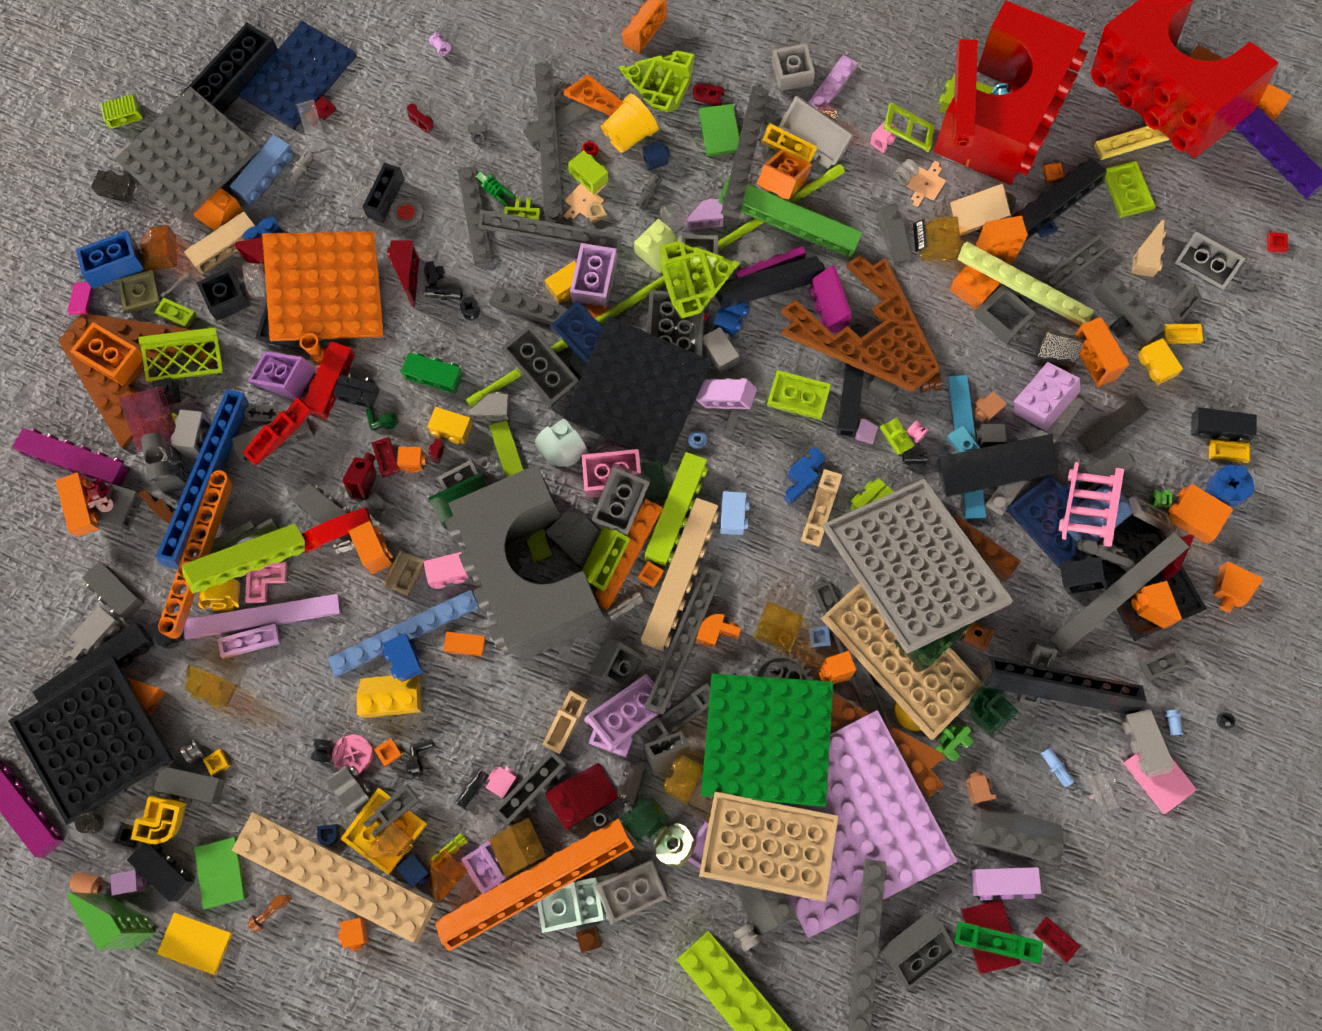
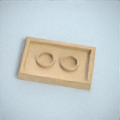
[950,183,1012,236]

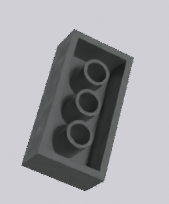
[501,324,579,408]

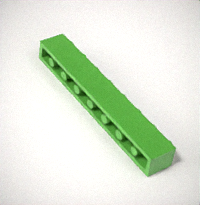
[718,176,862,258]

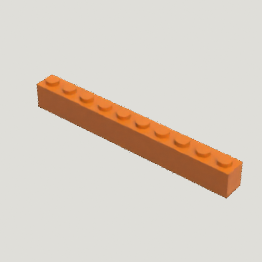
[435,819,634,951]

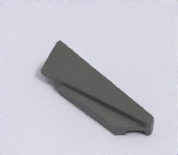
[194,518,280,557]

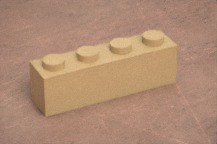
[184,212,255,275]

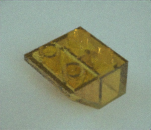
[753,601,805,653]
[663,754,704,807]

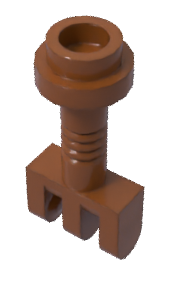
[247,894,291,933]

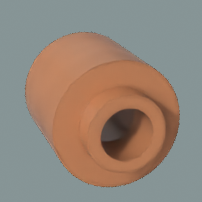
[69,872,104,893]

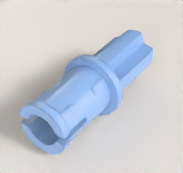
[1040,747,1074,787]

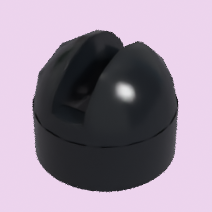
[1216,712,1236,729]

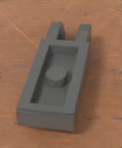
[1076,539,1134,568]
[364,784,421,838]

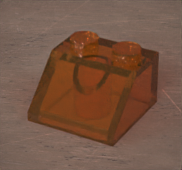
[140,225,177,272]

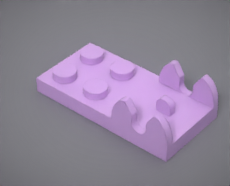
[584,674,671,752]

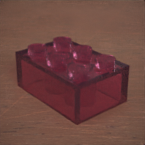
[119,387,176,452]

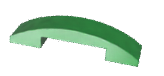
[954,921,1044,963]

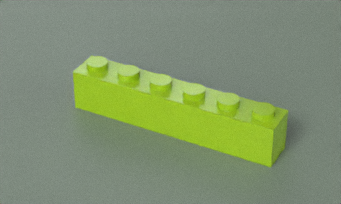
[644,452,709,568]
[182,524,305,594]

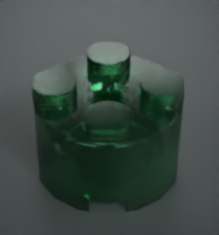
[621,796,669,844]

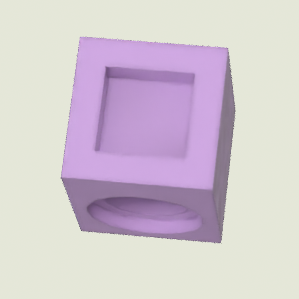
[111,870,147,896]

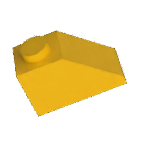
[545,261,576,304]

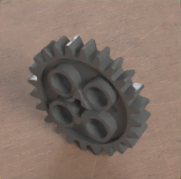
[750,651,813,680]

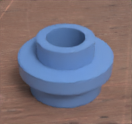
[688,431,707,449]

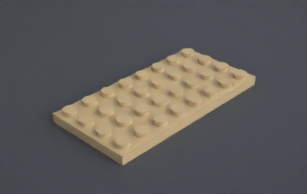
[821,583,985,740]

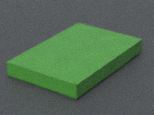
[699,104,739,157]
[194,837,246,909]

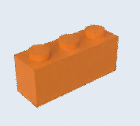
[55,472,99,537]
[819,651,856,686]

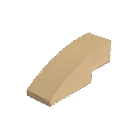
[542,689,591,754]

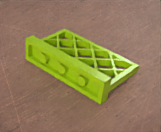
[138,328,223,383]

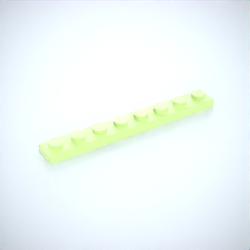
[957,242,1094,326]

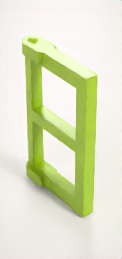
[883,102,935,152]

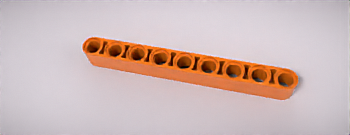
[158,470,233,639]

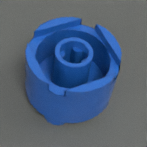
[1206,465,1254,508]

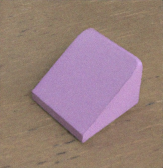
[855,418,878,445]

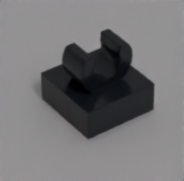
[424,261,445,287]

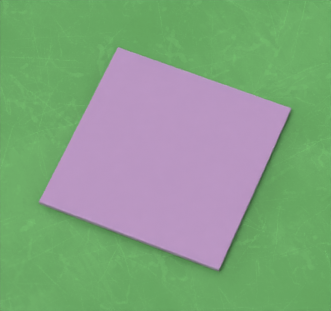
[770,710,957,938]

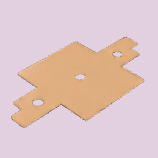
[907,161,946,207]
[563,184,606,219]

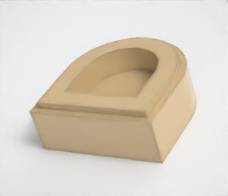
[587,202,607,224]

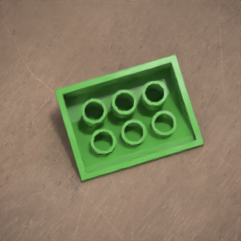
[67,892,155,950]

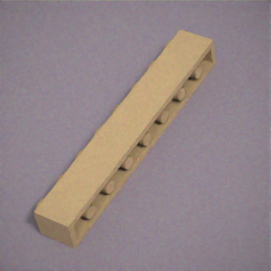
[641,498,720,652]

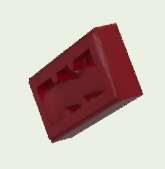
[371,437,401,478]
[1032,916,1081,963]

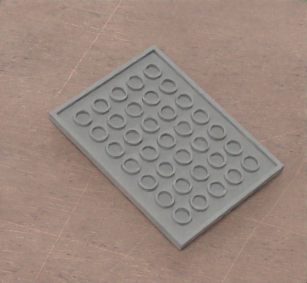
[823,479,1013,654]

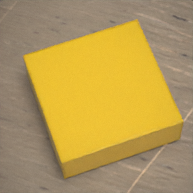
[202,749,231,777]

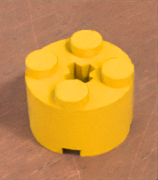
[198,579,240,613]

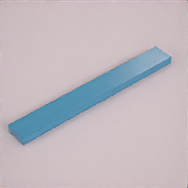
[947,375,986,521]

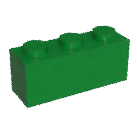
[401,352,463,394]

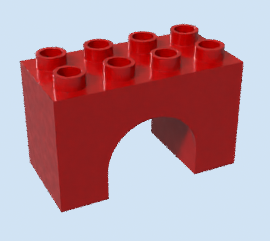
[933,0,1088,185]
[1090,0,1279,159]

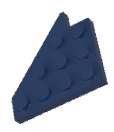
[1006,476,1078,568]

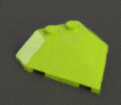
[618,51,695,112]
[660,241,740,319]

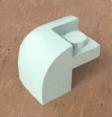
[535,419,588,467]

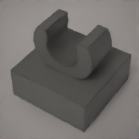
[467,124,487,142]

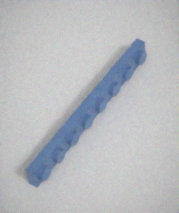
[327,590,479,677]

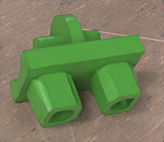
[935,724,974,762]

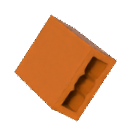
[1168,484,1233,545]

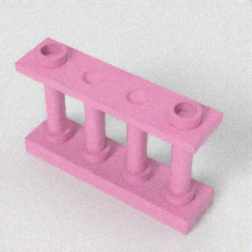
[1059,462,1124,547]

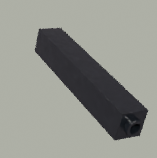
[715,256,825,309]
[836,324,869,437]

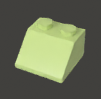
[634,219,678,275]

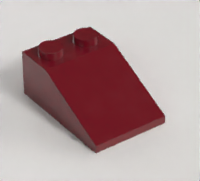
[387,240,420,307]
[545,763,619,831]

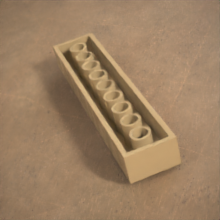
[232,812,438,943]

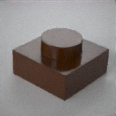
[576,926,602,953]

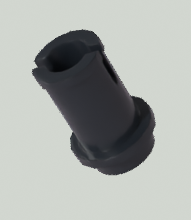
[902,451,928,466]

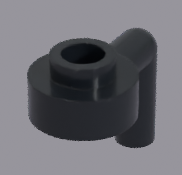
[406,739,434,777]

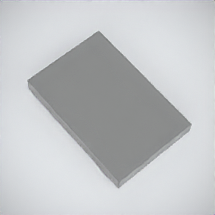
[595,859,668,925]

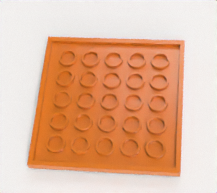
[262,231,383,341]

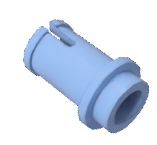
[1165,710,1184,736]

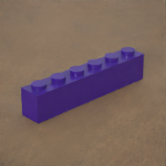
[1235,106,1322,199]

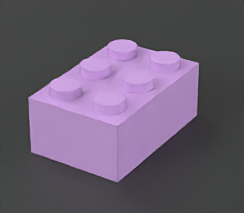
[570,243,618,307]
[1013,362,1081,431]

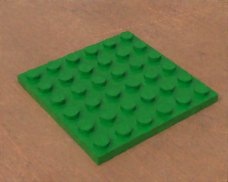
[701,674,833,807]

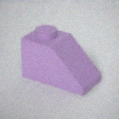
[687,198,723,230]

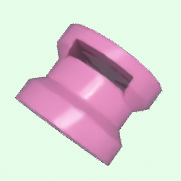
[906,420,929,444]

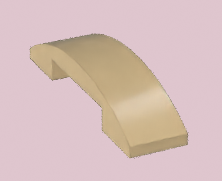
[801,469,842,547]

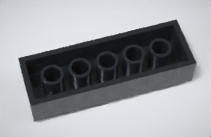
[180,22,278,114]

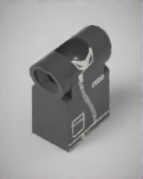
[141,433,189,494]

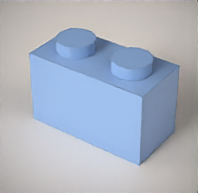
[720,491,749,535]

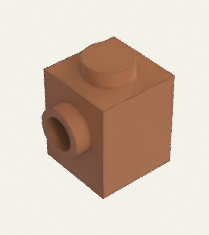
[974,391,1007,424]

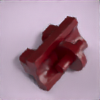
[87,478,114,512]

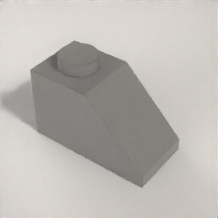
[469,392,510,422]

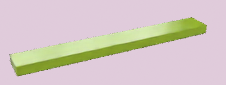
[489,420,553,563]

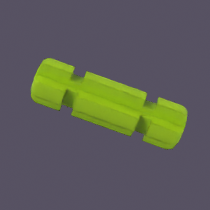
[431,833,468,867]

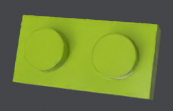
[154,298,197,329]

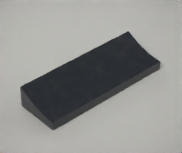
[936,433,1059,497]

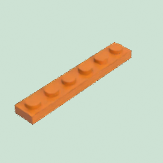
[595,499,663,610]

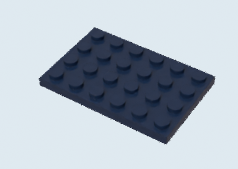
[239,21,357,130]

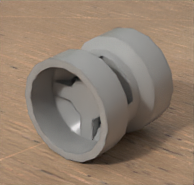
[894,159,919,185]
[733,922,762,952]

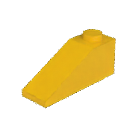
[759,124,817,163]

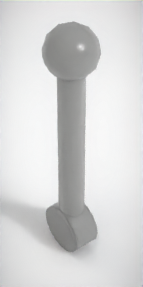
[160,271,190,299]

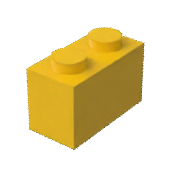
[1138,338,1183,386]
[427,407,473,444]

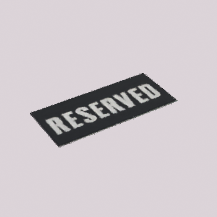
[913,218,928,252]

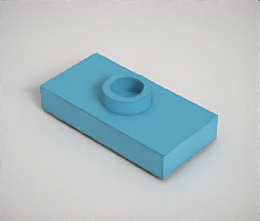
[946,426,980,453]

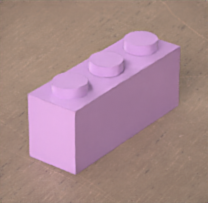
[696,378,757,409]
[971,867,1041,900]

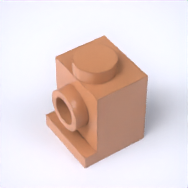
[965,772,996,804]

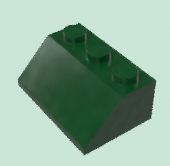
[428,472,487,529]

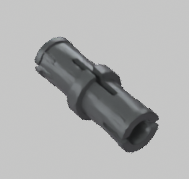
[635,174,662,210]

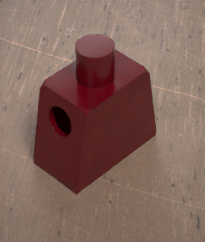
[342,453,377,500]

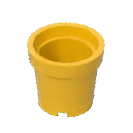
[601,93,659,153]

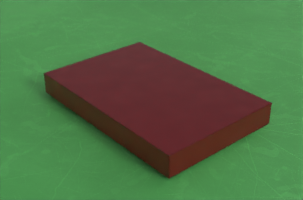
[960,900,1021,974]

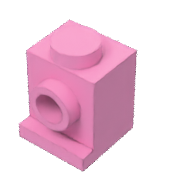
[870,121,897,154]

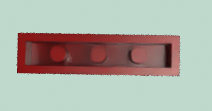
[302,341,355,420]

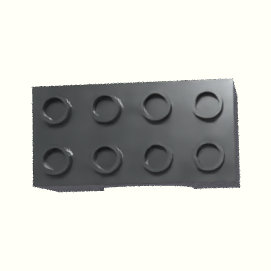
[445,465,608,662]

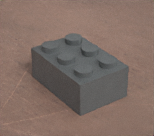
[591,463,650,535]

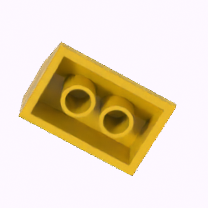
[357,675,422,718]

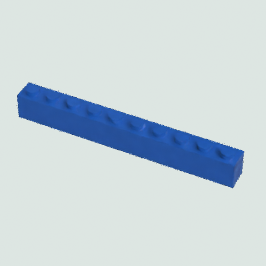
[156,389,249,569]

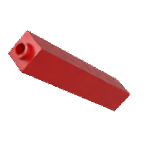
[952,39,978,147]

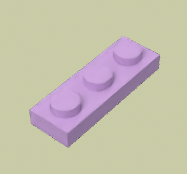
[218,624,281,659]

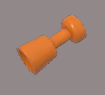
[300,333,324,364]

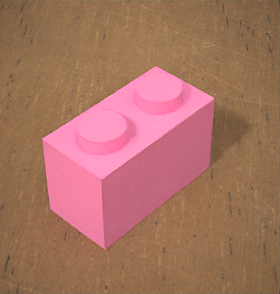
[423,552,469,589]

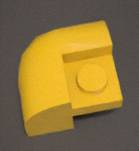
[131,796,187,844]

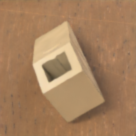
[1132,220,1166,277]

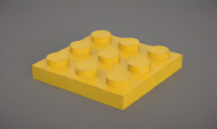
[341,788,428,876]

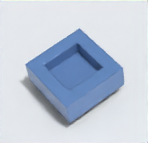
[808,626,831,649]

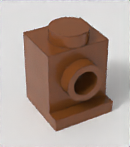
[961,621,995,652]

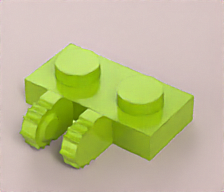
[504,197,541,220]

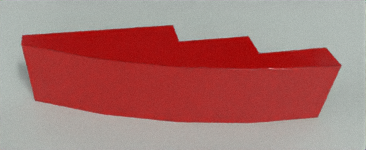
[242,397,313,465]

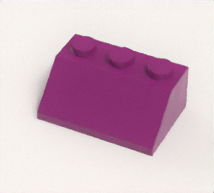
[809,265,851,334]

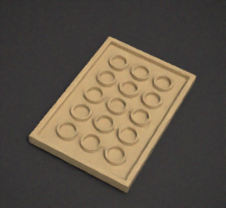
[699,792,838,902]

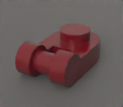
[693,83,725,106]
[407,104,434,133]

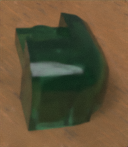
[969,686,1019,739]

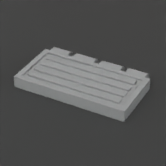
[779,96,855,170]

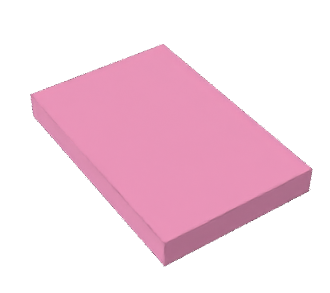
[1124,753,1197,814]

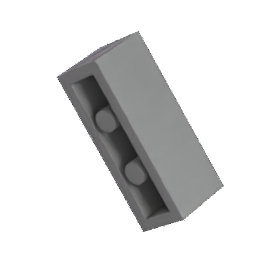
[1122,709,1175,778]

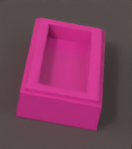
[67,282,94,315]

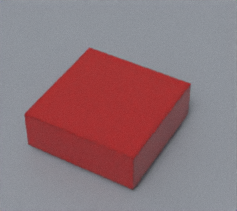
[1267,232,1288,253]

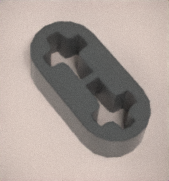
[245,404,280,424]

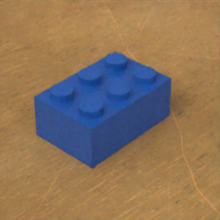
[76,230,144,289]

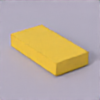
[1163,324,1204,344]
[1209,439,1250,463]

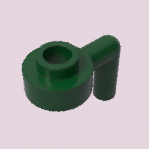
[366,408,399,431]

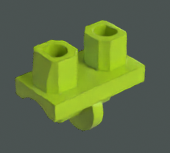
[880,417,915,456]

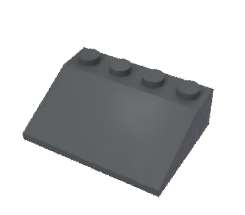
[647,290,704,356]

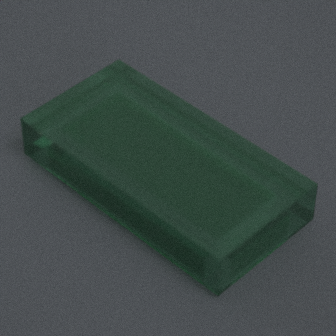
[643,461,669,501]

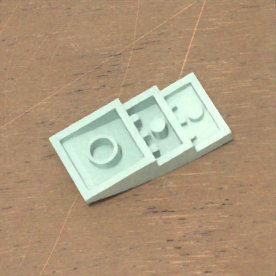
[537,873,619,933]

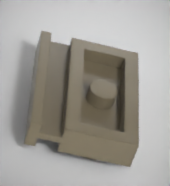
[383,550,425,597]

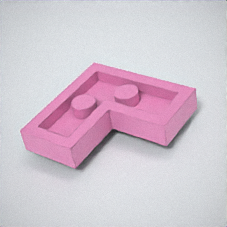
[245,562,288,603]

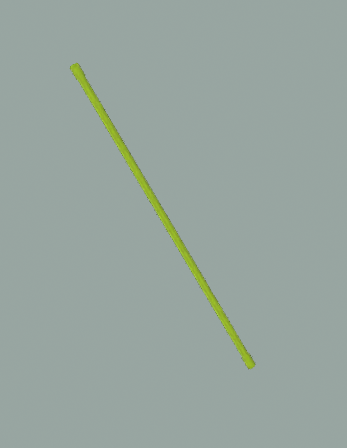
[465,164,845,409]

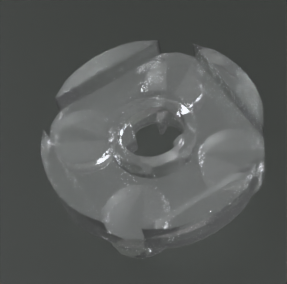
[738,231,774,267]

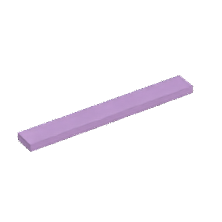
[184,594,341,640]

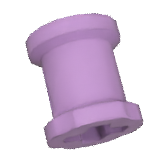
[429,32,451,56]

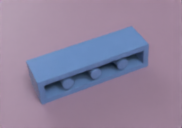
[230,135,294,206]

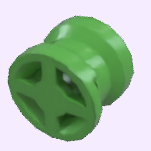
[1150,489,1172,508]

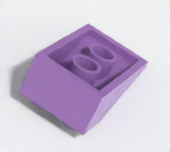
[247,351,316,399]

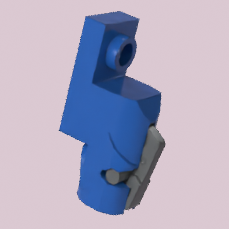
[784,447,826,506]

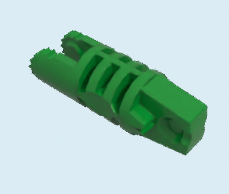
[476,171,515,207]

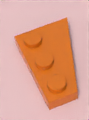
[564,74,622,116]

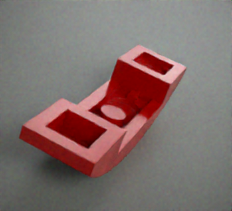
[301,507,373,553]

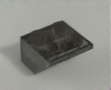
[1033,329,1085,373]

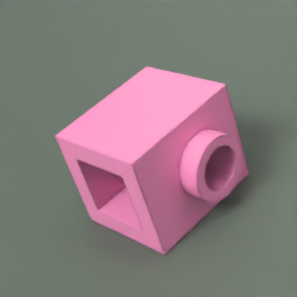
[486,766,519,799]

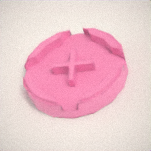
[332,734,374,773]

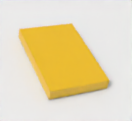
[157,913,233,975]

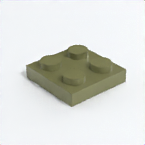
[117,270,161,314]

